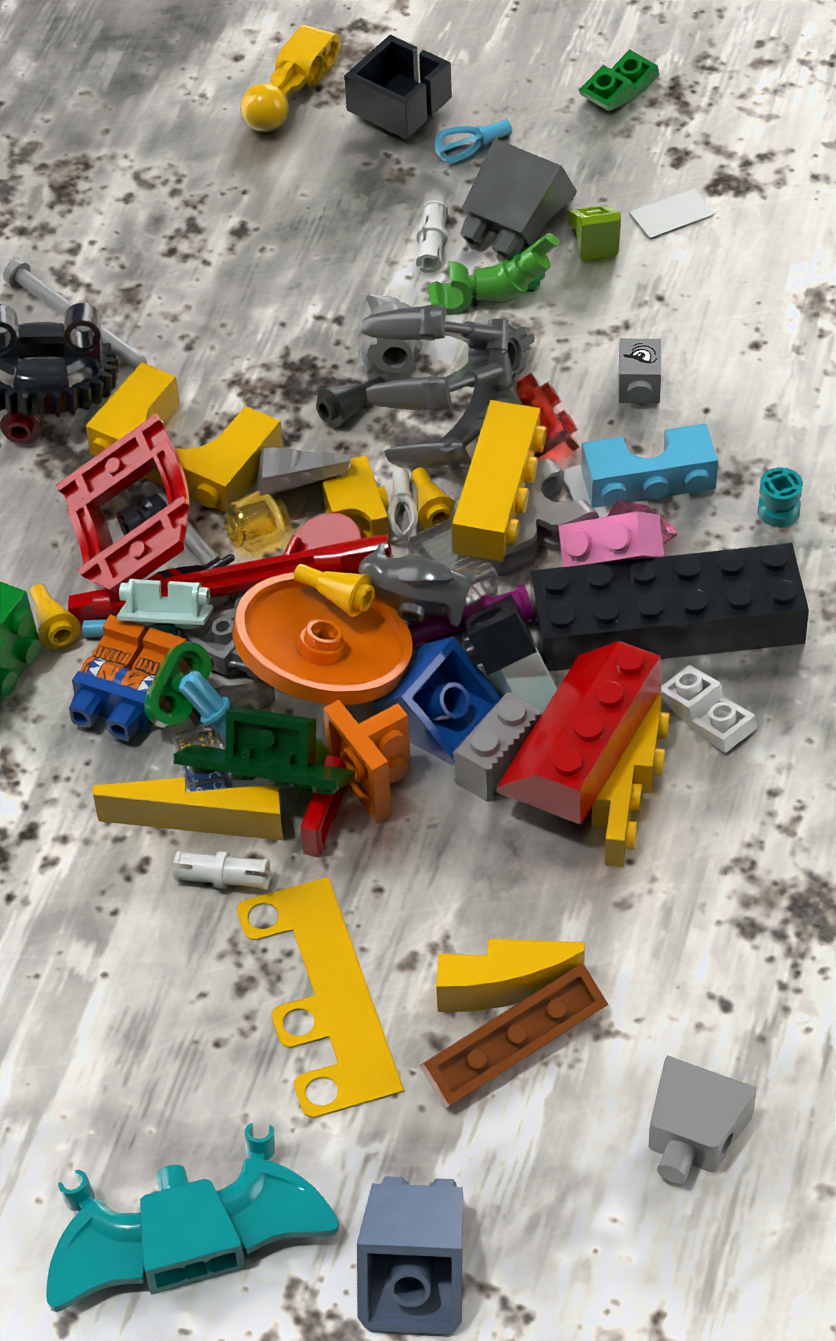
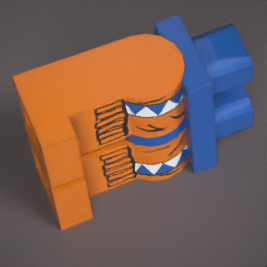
[69,615,190,741]

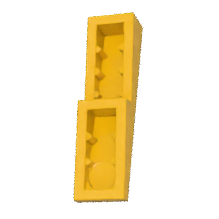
[93,777,283,841]

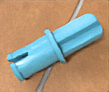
[179,671,231,741]

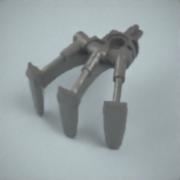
[362,305,535,471]

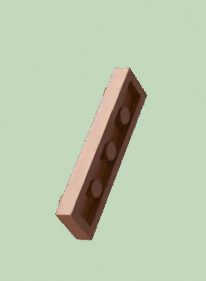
[419,963,609,1108]

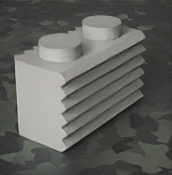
[453,692,541,802]

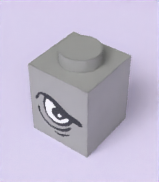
[619,338,661,403]

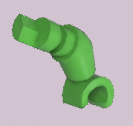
[427,233,561,315]

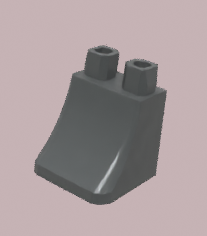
[460,138,577,259]

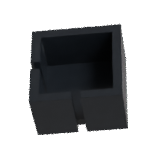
[344,34,452,139]

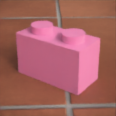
[558,512,664,567]

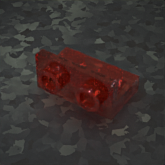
[516,372,580,458]

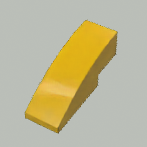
[436,939,585,1012]

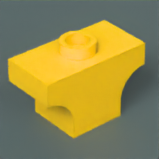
[322,455,389,538]

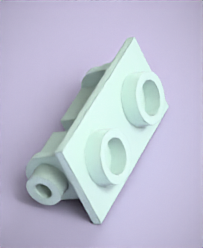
[117,579,213,629]

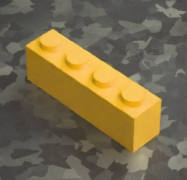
[452,400,547,562]

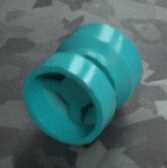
[757,467,803,528]

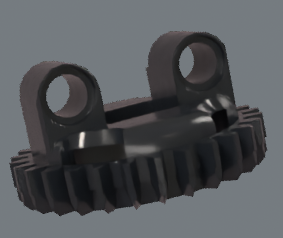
[0,303,119,419]

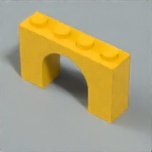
[86,362,283,514]

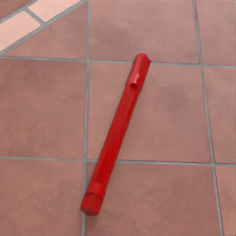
[68,534,393,624]

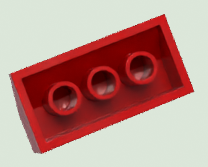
[497,641,661,824]

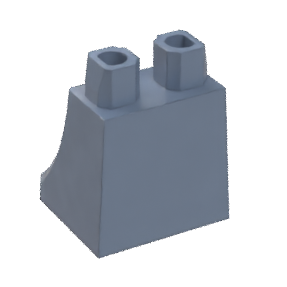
[357,1176,463,1334]

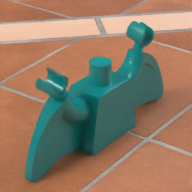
[46,1123,339,1312]

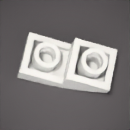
[660,665,757,753]

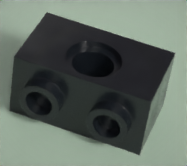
[461,594,537,675]

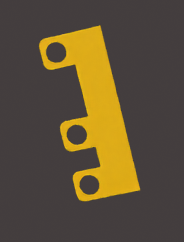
[237,877,404,1117]

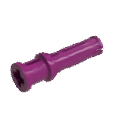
[406,584,534,649]

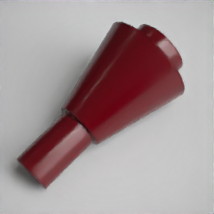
[0,412,41,444]

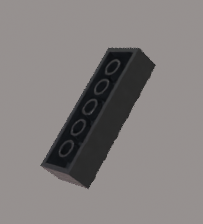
[530,543,809,671]

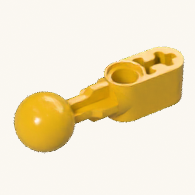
[240,24,341,132]

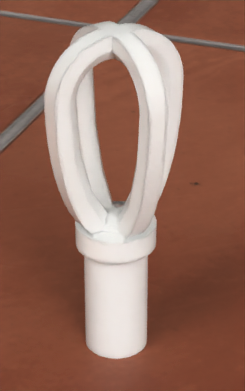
[388,469,418,543]

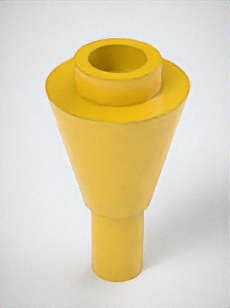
[411,467,456,532]
[294,564,375,617]
[30,584,81,649]

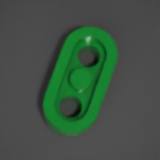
[144,642,212,728]

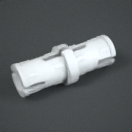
[416,200,448,273]
[173,851,271,890]

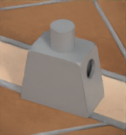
[648,1055,757,1183]

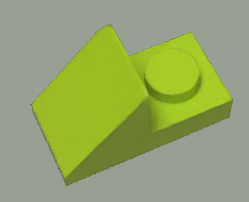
[567,204,621,261]

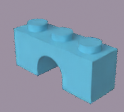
[581,423,718,508]

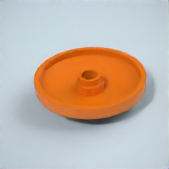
[232,573,413,705]

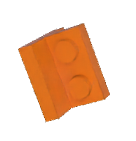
[323,700,411,824]

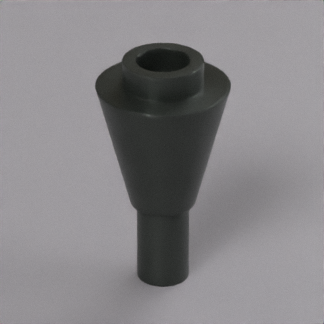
[316,376,386,427]

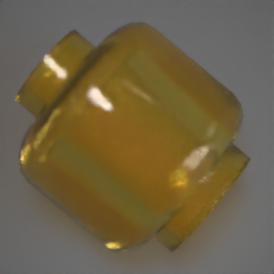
[223,491,290,554]

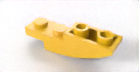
[592,693,670,867]

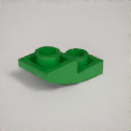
[579,49,660,111]

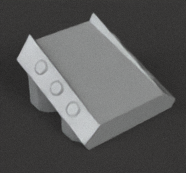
[256,447,350,499]

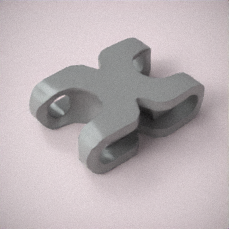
[452,459,599,576]

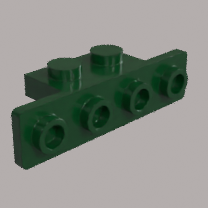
[173,706,355,794]

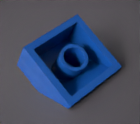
[371,637,502,765]

